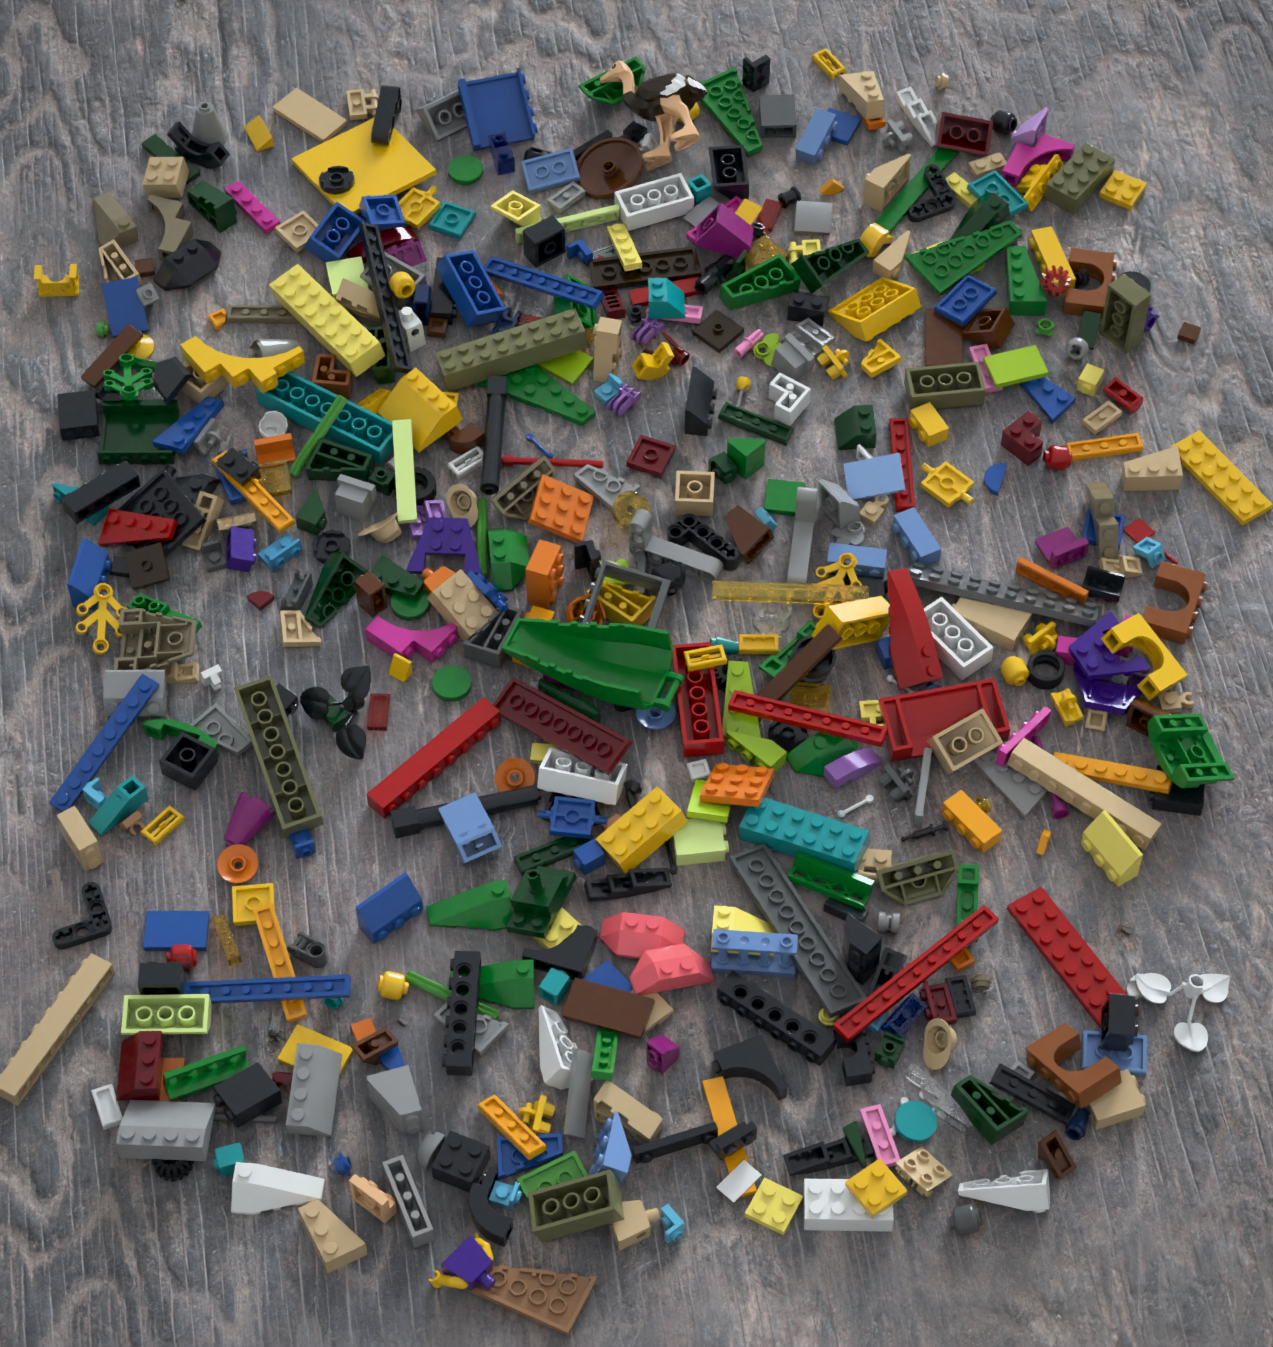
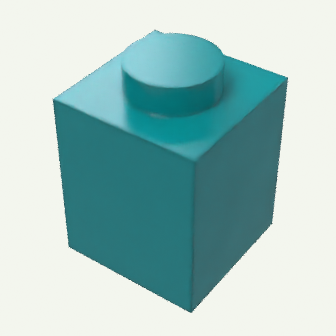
[687,174,712,206]
[539,968,570,1006]
[212,1142,245,1177]

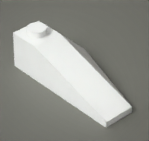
[538,1005,593,1090]
[958,1169,1050,1213]

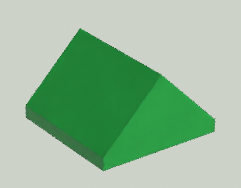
[727,438,766,480]

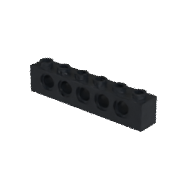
[442,951,482,1076]
[717,970,836,1066]

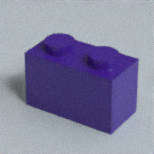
[226,526,256,572]

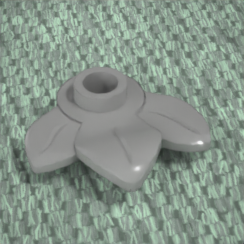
[830,521,866,546]

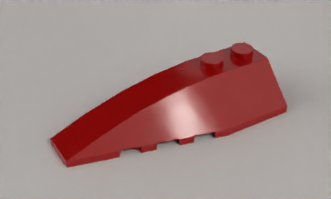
[887,568,943,690]

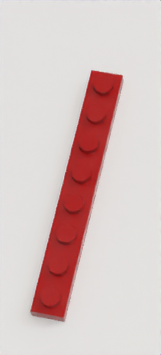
[728,690,888,747]

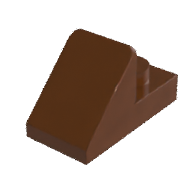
[351,1027,399,1065]
[1038,1130,1077,1179]

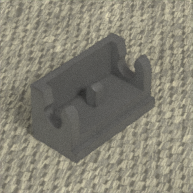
[280,570,313,611]

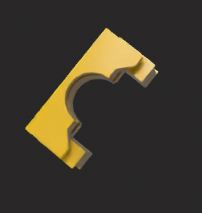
[34,264,80,297]

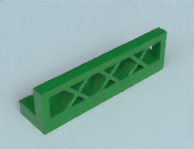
[787,851,874,910]
[163,1045,250,1101]

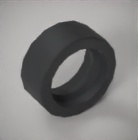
[1027,651,1065,690]

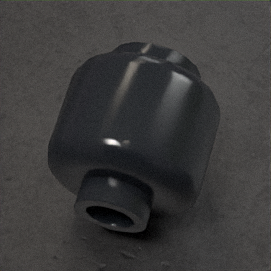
[990,110,1017,135]

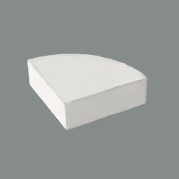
[1126,975,1143,1000]

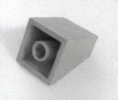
[366,1065,424,1135]

